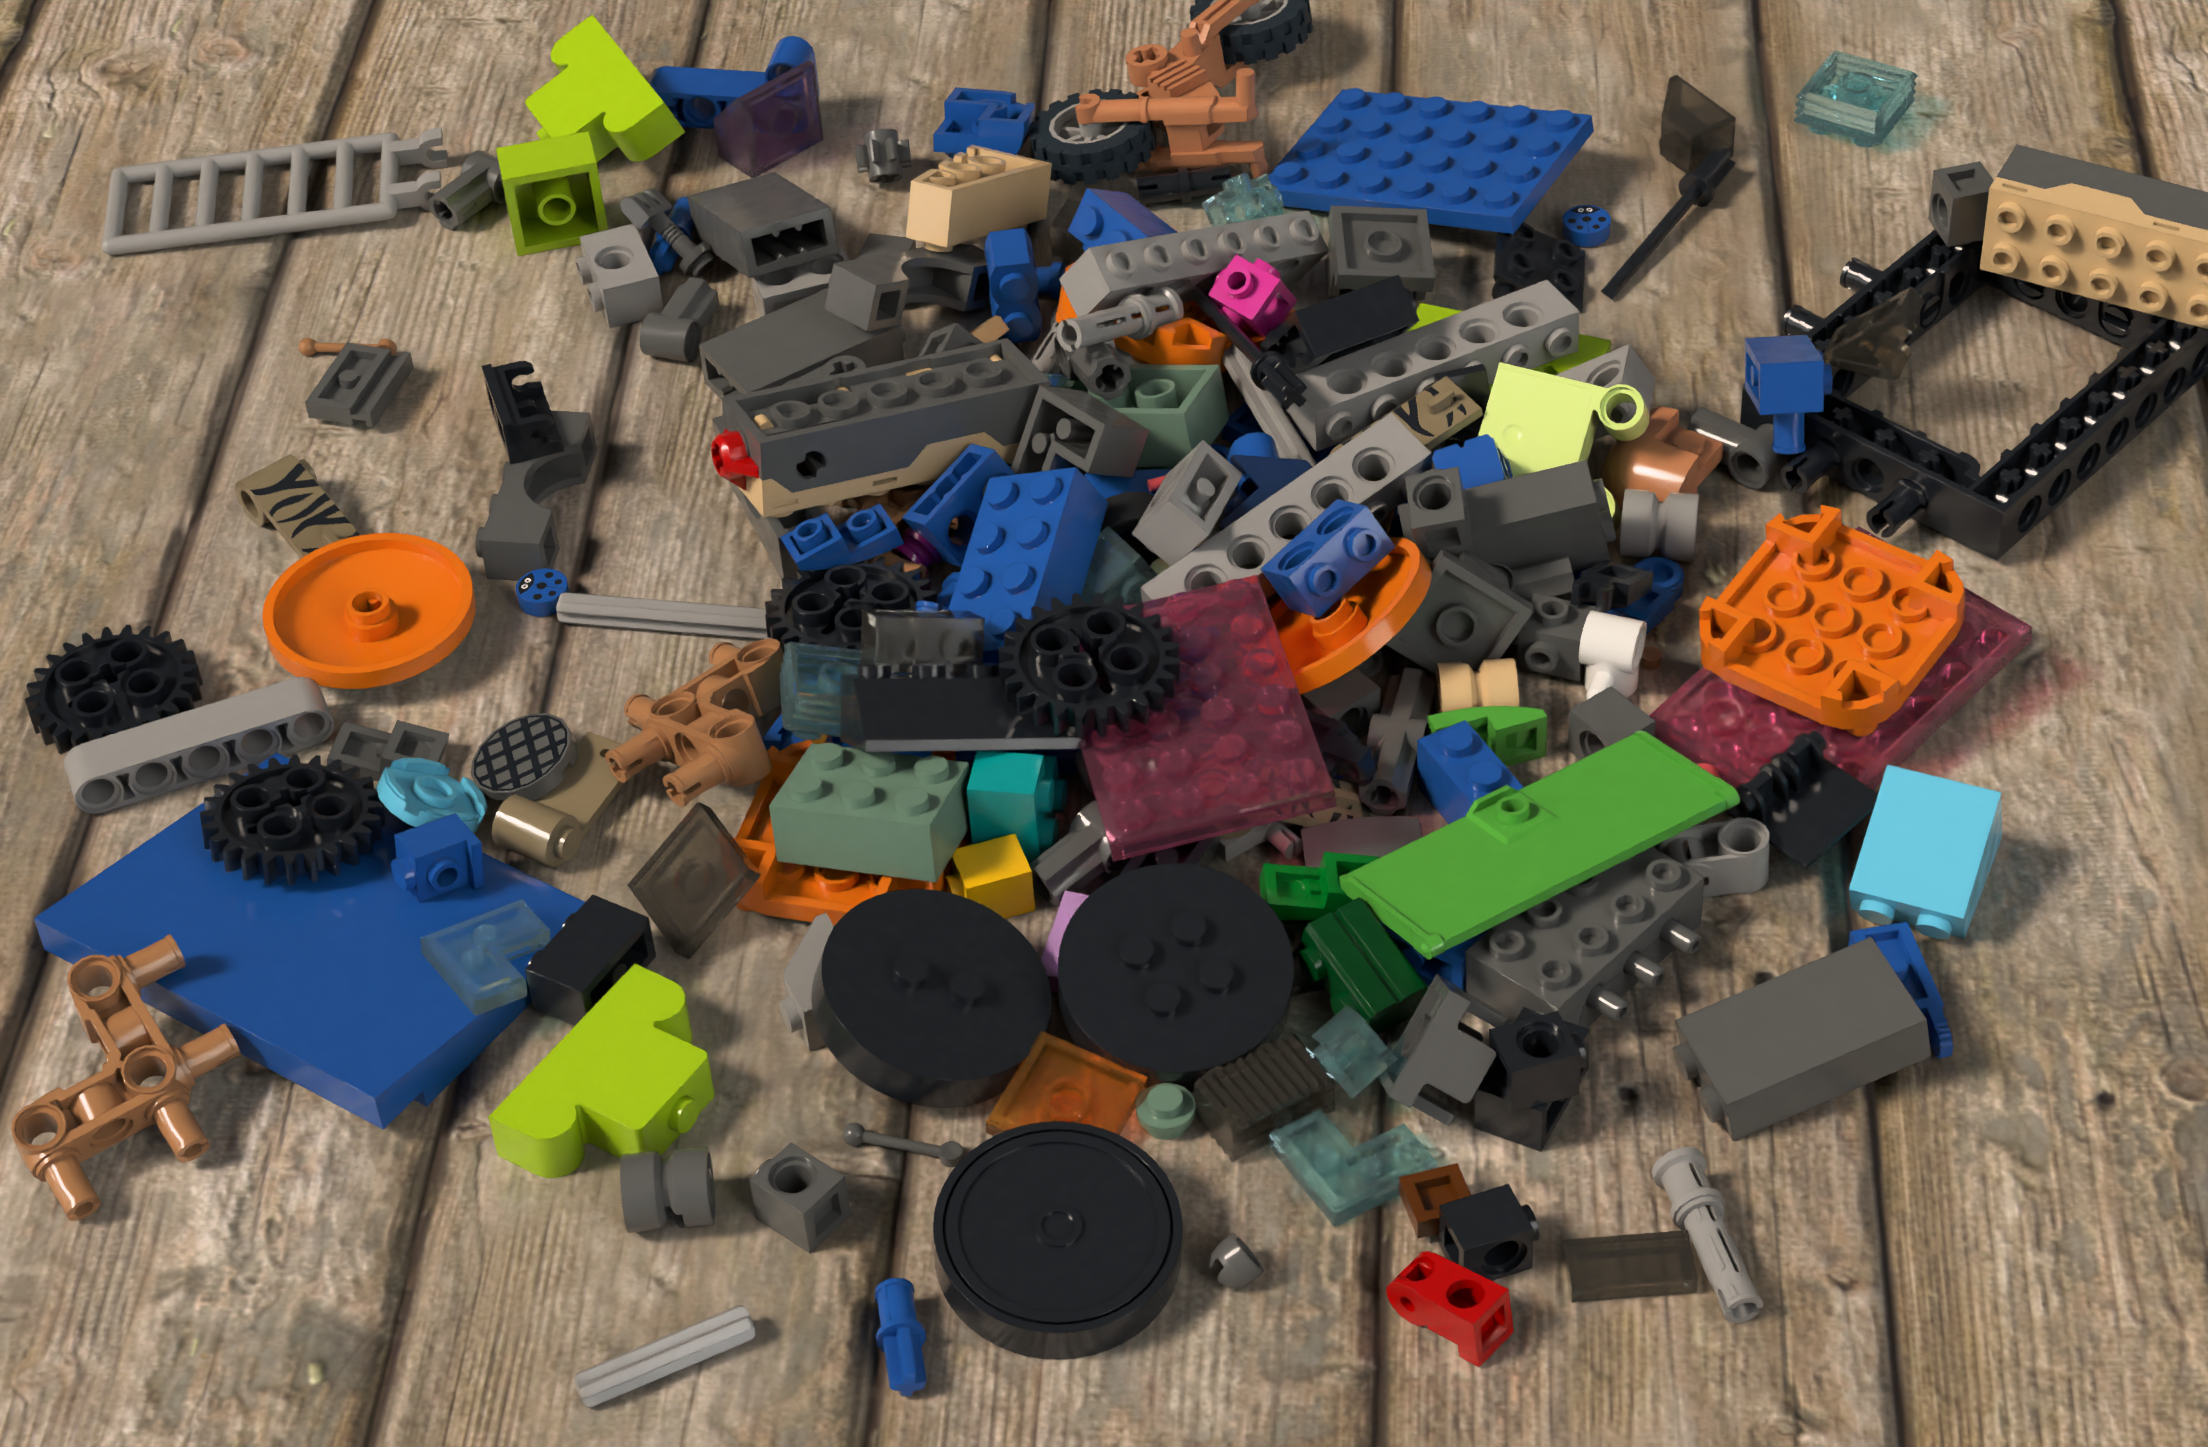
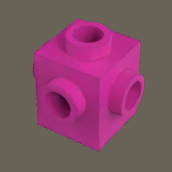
[1208,254,1298,338]

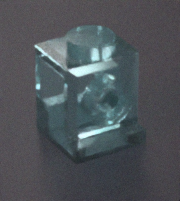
[1312,1005,1397,1099]

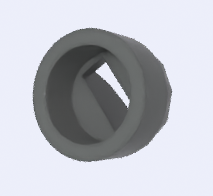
[1209,1233,1264,1288]

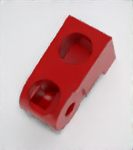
[1386,1251,1514,1367]

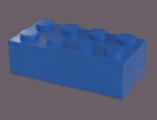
[938,467,1108,673]

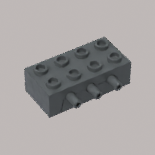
[1465,847,1704,1028]

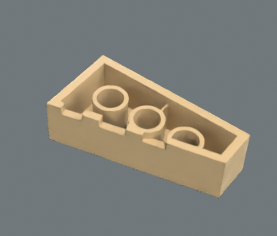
[906,145,1052,252]

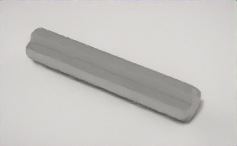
[574,1305,755,1408]

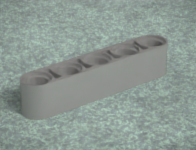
[63,677,334,814]

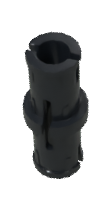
[1136,164,1233,206]

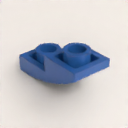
[780,503,904,571]

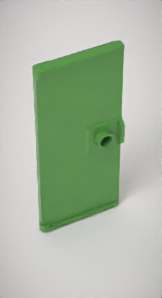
[1339,730,1740,959]

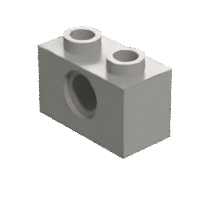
[575,224,664,328]
[1132,440,1243,566]

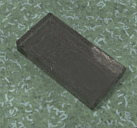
[1563,1230,1698,1303]

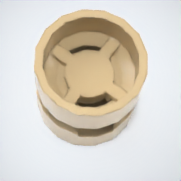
[1436,658,1519,713]

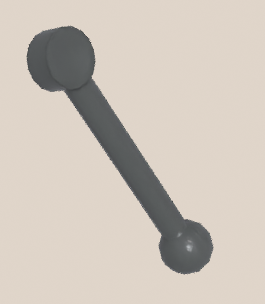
[842,1123,964,1167]

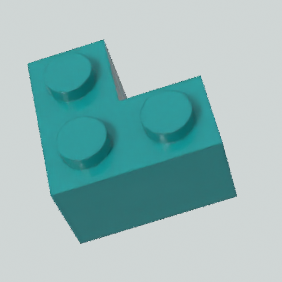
[967,750,1068,864]

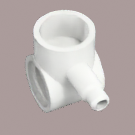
[1579,610,1647,699]

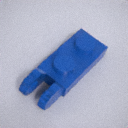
[1848,922,1954,1059]

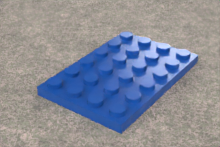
[1258,88,1594,234]

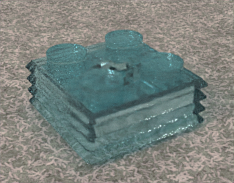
[1794,50,1918,147]
[779,642,894,740]

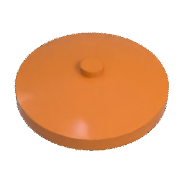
[262,533,476,689]
[1237,537,1432,699]

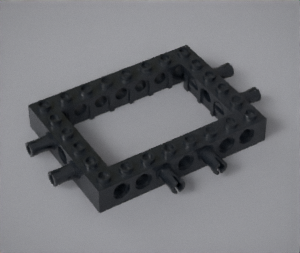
[1740,230,2208,561]

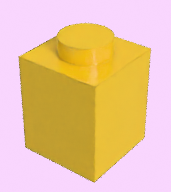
[944,833,1036,919]

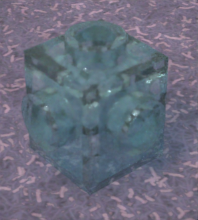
[1202,172,1284,227]

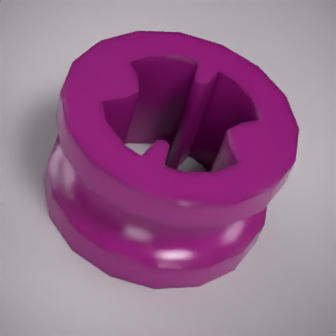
[891,528,942,574]

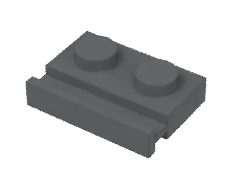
[305,343,414,428]

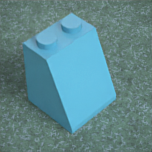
[1849,764,2002,939]

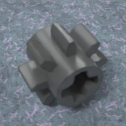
[855,129,912,184]

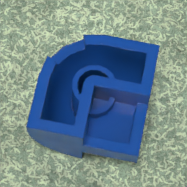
[933,87,1035,159]

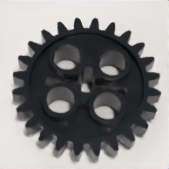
[765,557,938,675]
[999,593,1180,738]
[25,625,203,755]
[200,755,385,885]

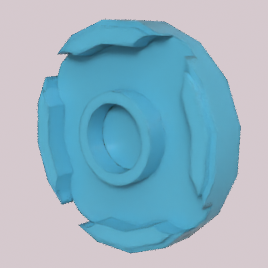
[376,758,488,833]

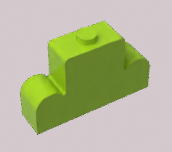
[525,14,685,162]
[488,964,715,1178]

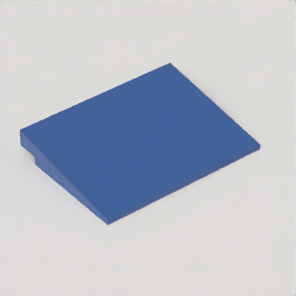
[34,753,585,1130]

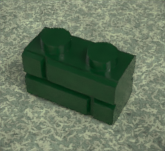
[1298,897,1428,1041]

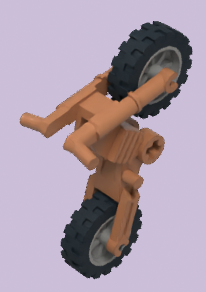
[1030,0,1313,187]

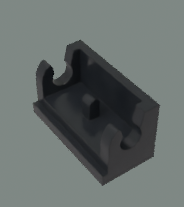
[481,361,565,465]

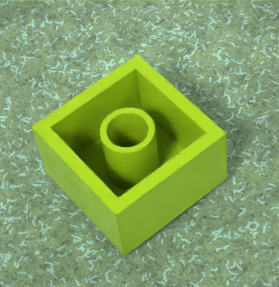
[496,131,608,256]

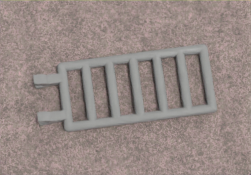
[102,127,449,255]

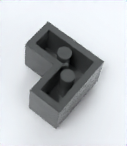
[1011,385,1149,478]

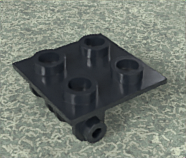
[1492,222,1585,313]
[1723,731,1878,869]

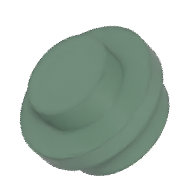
[1136,1083,1196,1140]

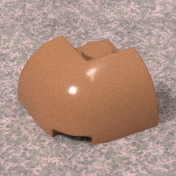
[1600,406,1724,512]

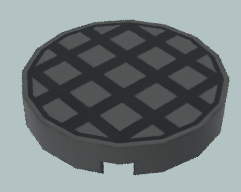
[471,713,578,803]

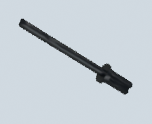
[1601,147,1736,300]
[1191,290,1307,409]

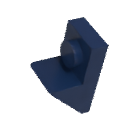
[1218,455,1312,531]

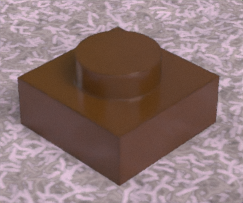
[1399,1163,1471,1238]

